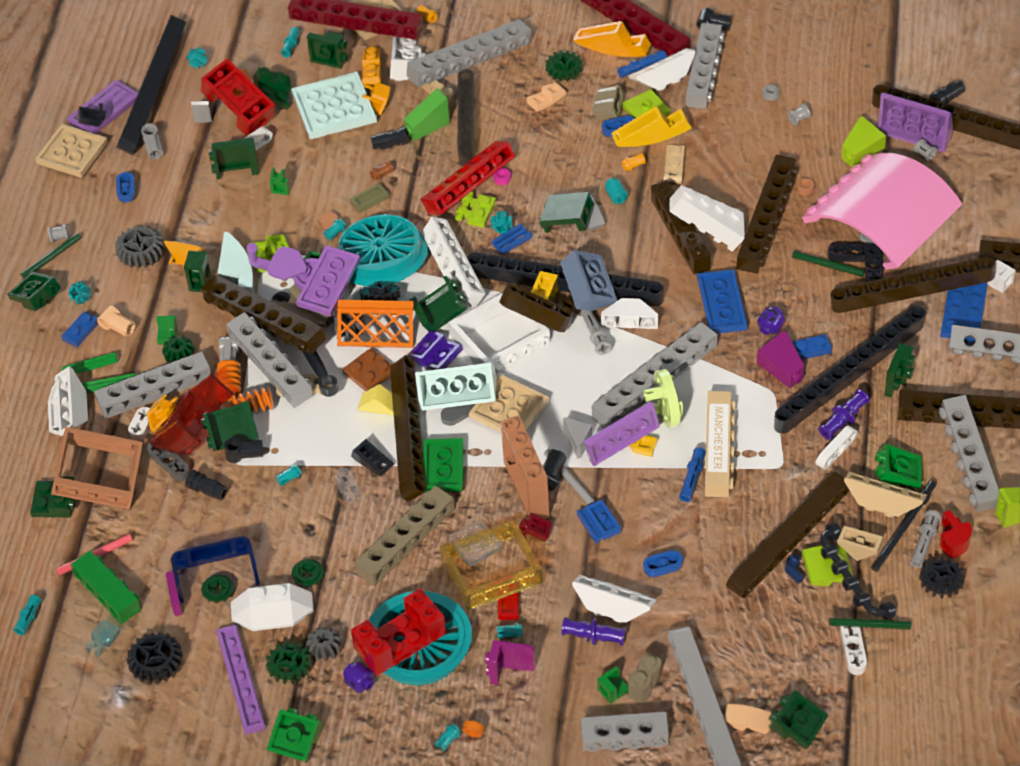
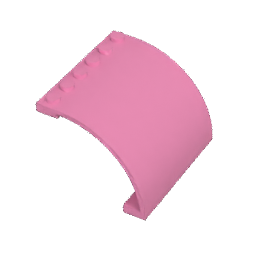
[802,153,962,270]

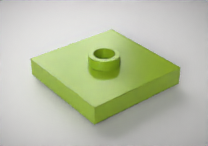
[622,89,670,119]

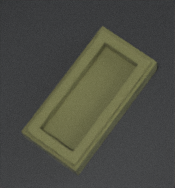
[349,183,390,214]

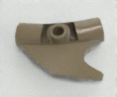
[270,284,335,328]

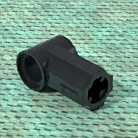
[696,8,732,31]
[224,438,263,463]
[534,449,567,491]

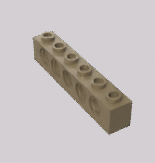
[355,486,455,587]

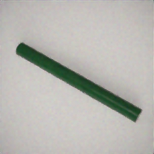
[20,233,81,279]
[792,251,865,277]
[828,618,911,630]

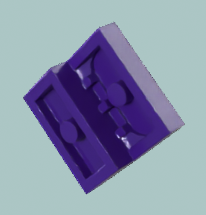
[408,331,463,370]

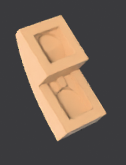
[527,82,566,112]
[724,704,771,734]

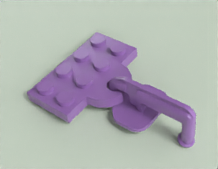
[247,243,360,317]

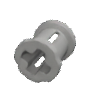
[787,104,811,126]
[914,139,938,162]
[47,224,69,243]

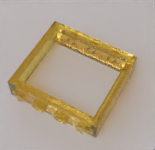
[440,520,544,610]

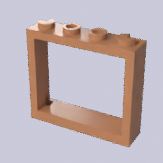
[500,415,549,519]
[51,427,143,509]

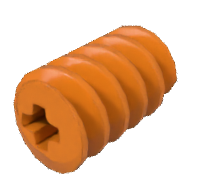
[217,360,241,402]
[231,387,273,414]

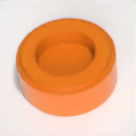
[462,720,485,738]

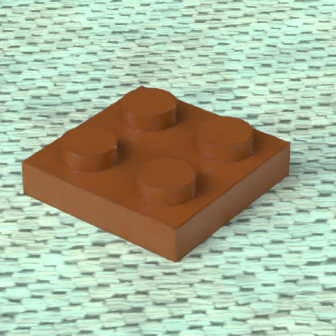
[342,348,391,391]

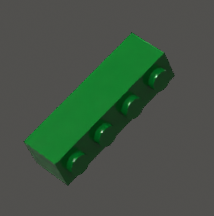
[70,551,141,624]

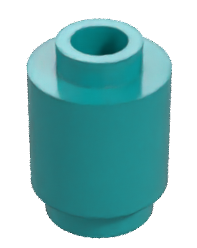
[605,178,628,204]

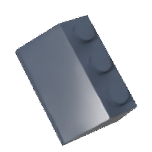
[560,250,617,311]

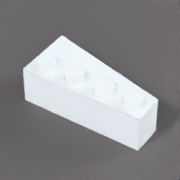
[670,185,744,252]

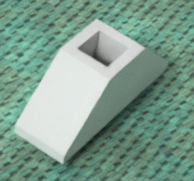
[601,298,658,329]

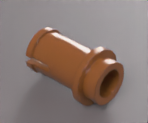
[370,162,394,180]

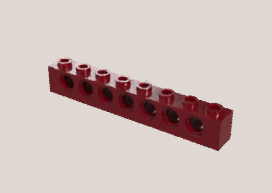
[288,0,424,40]
[580,0,691,57]

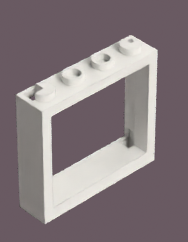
[449,294,550,372]

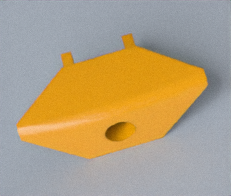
[362,83,390,116]
[164,241,206,267]
[146,394,178,431]

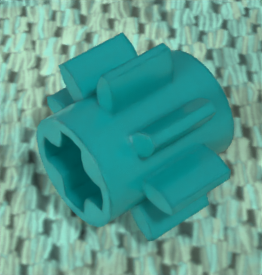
[186,47,208,69]
[491,211,513,234]
[68,281,92,304]

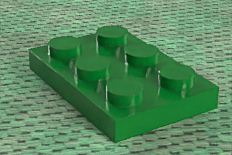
[423,438,463,493]

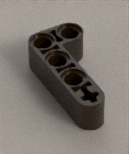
[499,284,576,333]

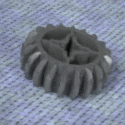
[115,225,165,268]

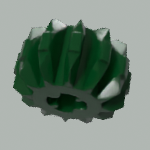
[162,335,195,363]

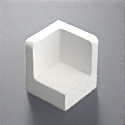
[988,260,1016,293]

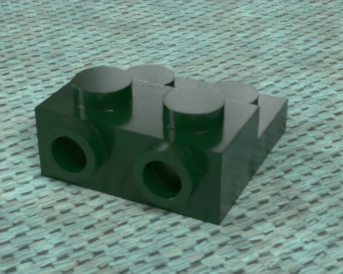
[307,32,349,69]
[253,67,291,110]
[7,271,60,311]
[885,343,916,397]
[30,476,76,518]
[768,689,829,750]

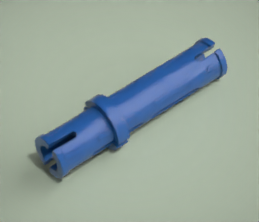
[617,50,667,78]
[679,447,706,502]

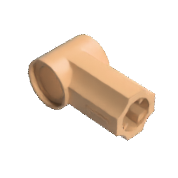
[97,306,136,336]

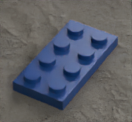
[697,269,747,334]
[940,282,988,342]

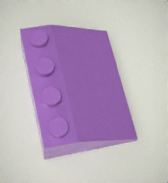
[877,92,953,153]

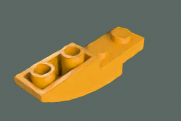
[362,47,381,85]

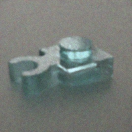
[86,620,120,657]

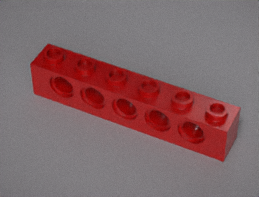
[421,141,515,215]

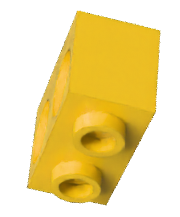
[531,271,558,302]

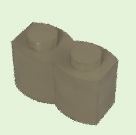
[592,85,624,120]
[628,653,661,704]

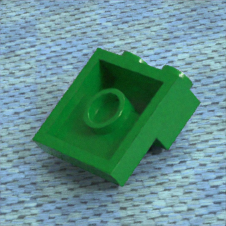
[875,444,922,489]
[266,708,323,763]

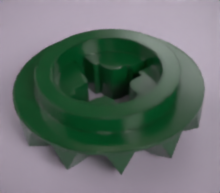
[291,559,324,588]
[201,574,234,604]

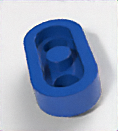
[602,116,635,137]
[116,172,135,203]
[643,550,683,577]

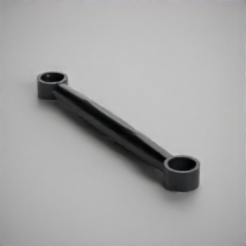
[272,291,339,397]

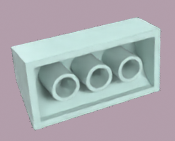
[415,363,497,411]

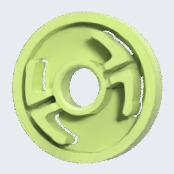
[640,369,683,428]

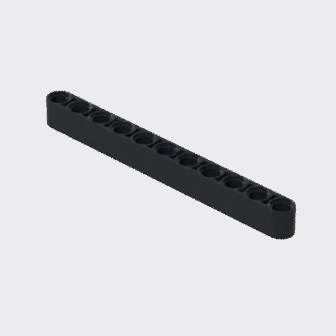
[116,15,187,155]
[467,253,664,307]
[774,306,926,434]

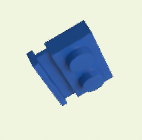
[576,499,621,544]

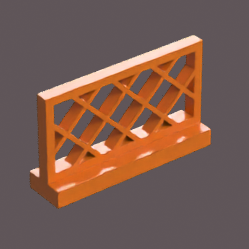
[337,300,413,348]

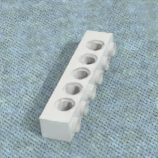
[421,217,486,309]

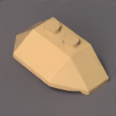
[844,472,927,517]

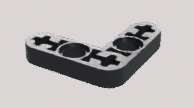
[827,243,883,282]

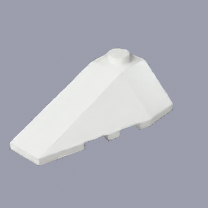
[390,36,425,81]

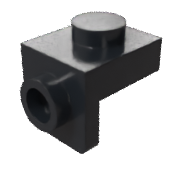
[78,103,106,127]

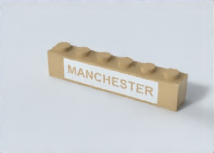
[705,391,735,497]

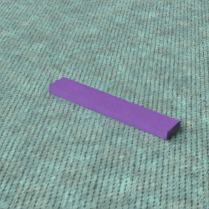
[216,624,266,735]

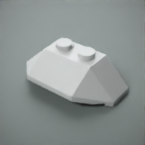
[628,48,695,91]
[48,366,88,436]
[572,575,656,622]
[231,583,314,631]

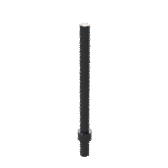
[871,481,936,572]

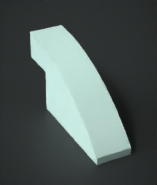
[218,232,255,293]

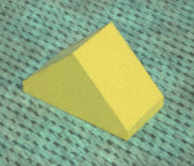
[358,384,394,416]

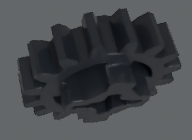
[360,281,401,301]
[919,556,965,599]

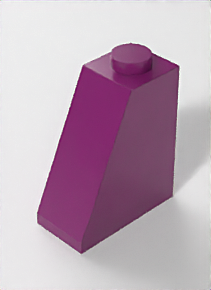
[757,331,804,388]

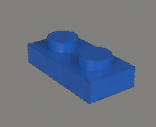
[61,311,98,348]
[792,334,832,360]

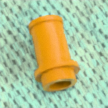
[416,5,438,23]
[622,153,646,171]

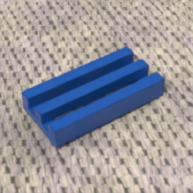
[492,223,532,255]

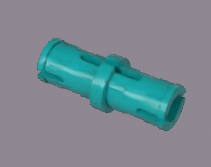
[280,27,301,58]
[13,595,42,635]

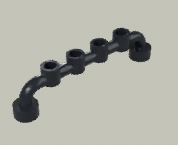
[820,523,896,620]

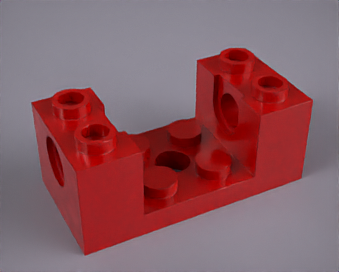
[201,58,275,136]
[351,588,446,676]

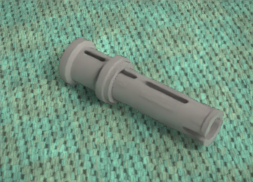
[581,310,612,355]
[910,510,942,568]

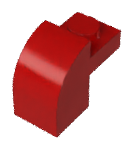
[939,510,972,559]

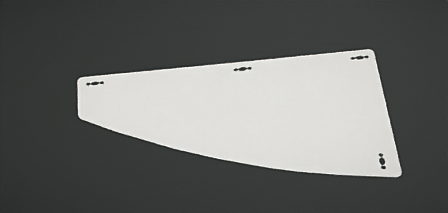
[236,255,783,469]

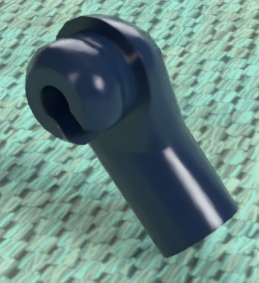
[785,554,805,584]

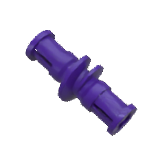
[818,389,870,440]
[561,617,626,646]

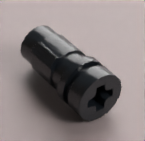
[929,80,965,104]
[371,127,408,150]
[185,469,228,501]

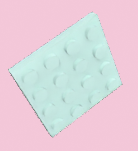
[291,72,377,139]

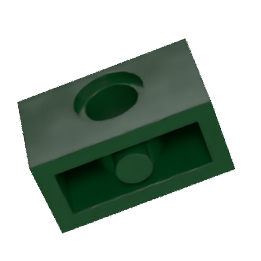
[184,251,212,292]

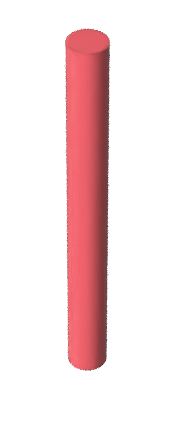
[56,534,133,576]

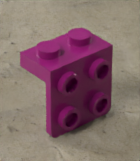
[485,640,535,685]

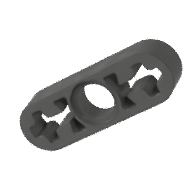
[147,440,190,481]

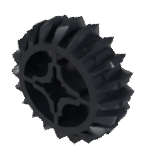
[126,631,183,685]

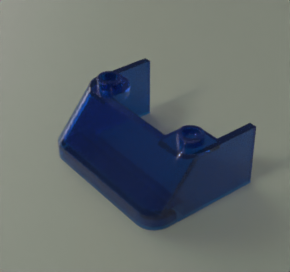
[171,535,260,603]

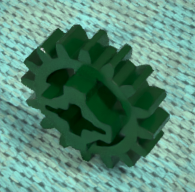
[545,50,583,82]
[266,641,311,684]

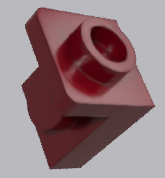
[518,513,552,542]

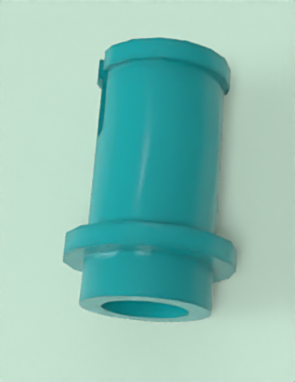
[323,219,346,241]
[275,464,302,487]
[497,622,523,639]
[434,724,461,752]

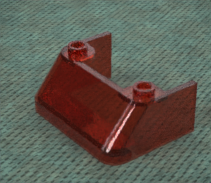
[149,373,234,456]

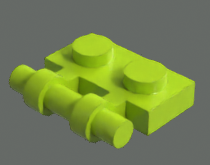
[455,191,496,228]

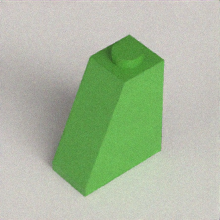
[404,89,450,141]

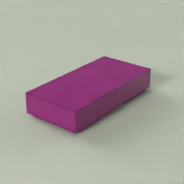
[166,571,183,616]

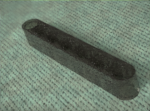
[457,69,474,166]

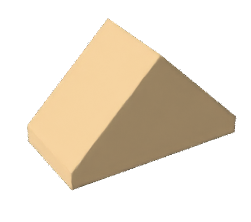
[837,526,883,561]

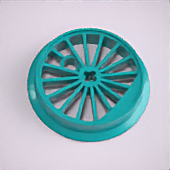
[337,214,428,286]
[369,591,472,685]

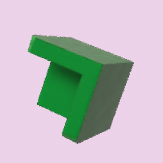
[156,315,178,345]
[597,666,628,704]

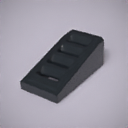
[351,439,394,477]

